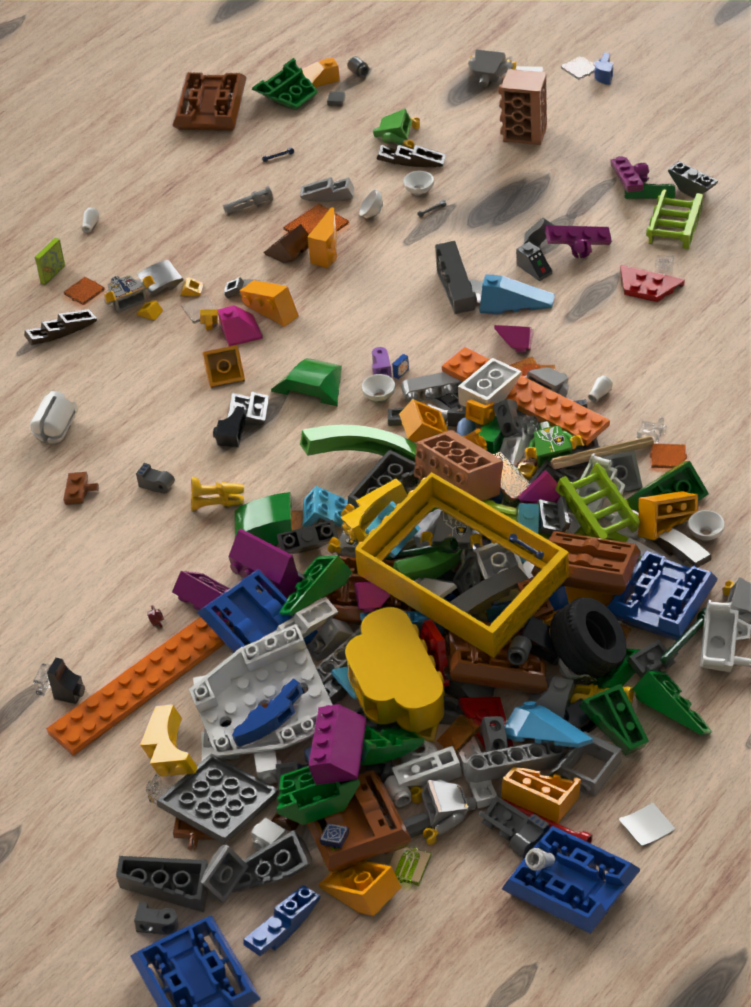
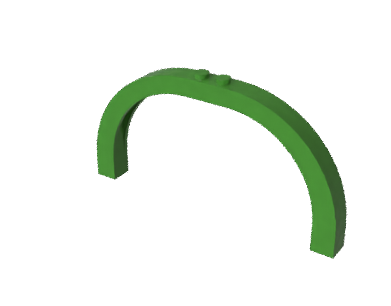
[300,425,463,581]

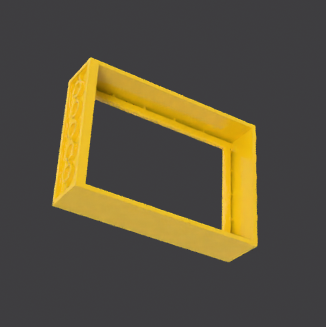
[355,472,569,658]

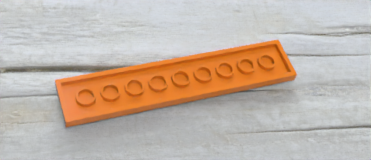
[442,347,610,446]
[46,617,225,756]

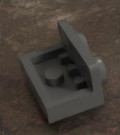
[537,496,571,535]
[627,640,678,678]
[478,796,529,841]

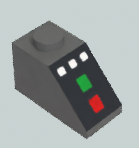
[516,242,552,281]

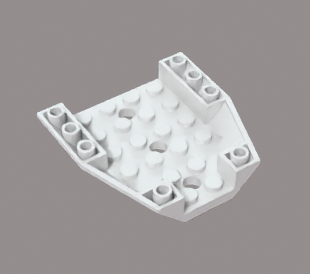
[189,624,332,757]

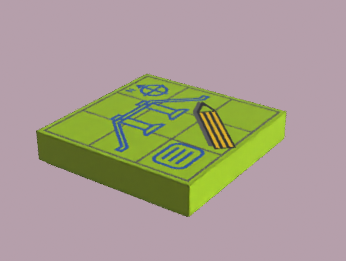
[35,238,65,285]

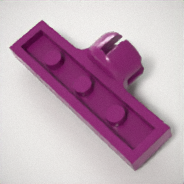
[611,156,649,192]
[545,225,612,258]

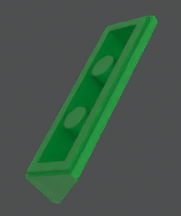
[625,184,675,199]
[591,648,641,689]

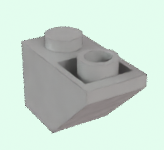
[307,618,354,661]

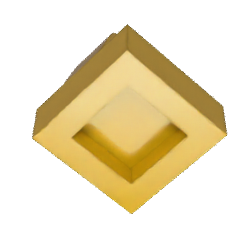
[200,309,218,330]

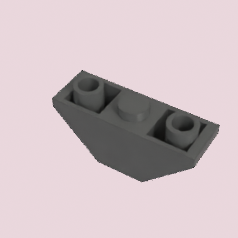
[668,161,718,198]
[277,520,338,554]

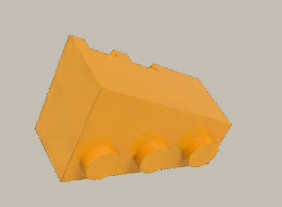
[240,280,299,327]
[638,491,698,540]
[501,766,581,823]

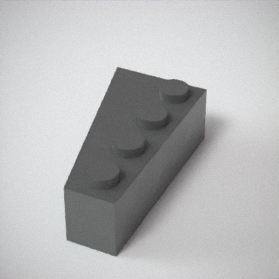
[435,241,477,314]
[348,450,420,509]
[116,856,208,913]

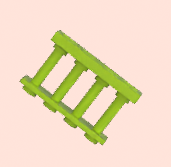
[646,190,703,249]
[555,463,640,539]

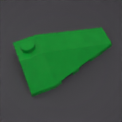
[626,461,709,513]
[632,671,712,735]

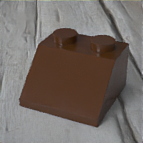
[264,224,309,263]

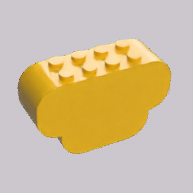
[345,607,445,732]

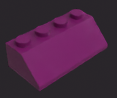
[228,529,300,597]
[172,571,233,628]
[308,704,367,785]

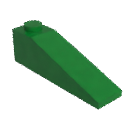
[279,555,353,615]

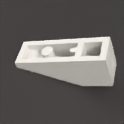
[392,746,462,787]

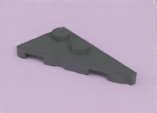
[452,551,487,622]

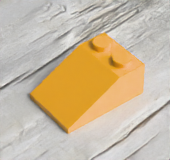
[308,207,337,268]
[318,860,402,916]

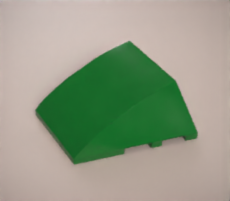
[252,58,318,109]
[271,358,342,407]
[235,492,292,547]
[360,727,425,765]
[276,766,360,825]

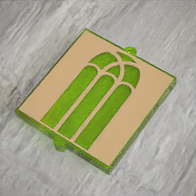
[388,847,432,886]

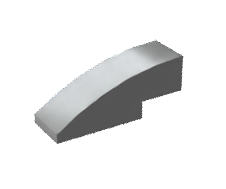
[300,177,354,202]

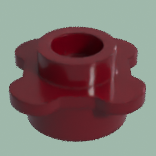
[147,605,164,627]

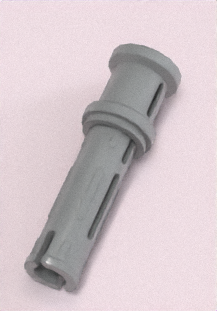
[223,186,273,215]

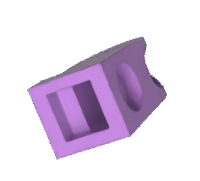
[372,347,392,378]

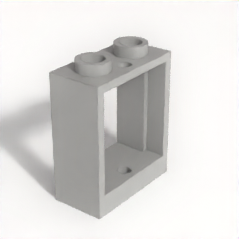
[558,731,621,797]

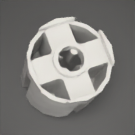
[30,391,78,444]

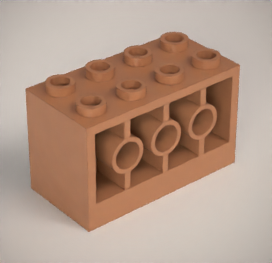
[499,69,547,145]
[414,430,503,501]

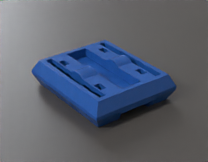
[607,551,718,641]
[197,569,318,652]
[502,826,640,934]
[130,916,261,1007]

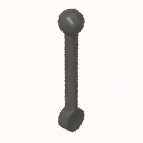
[417,200,446,217]

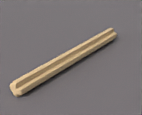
[551,436,654,469]

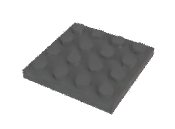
[157,753,278,844]

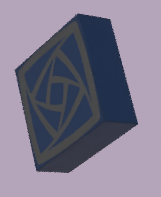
[320,823,349,849]

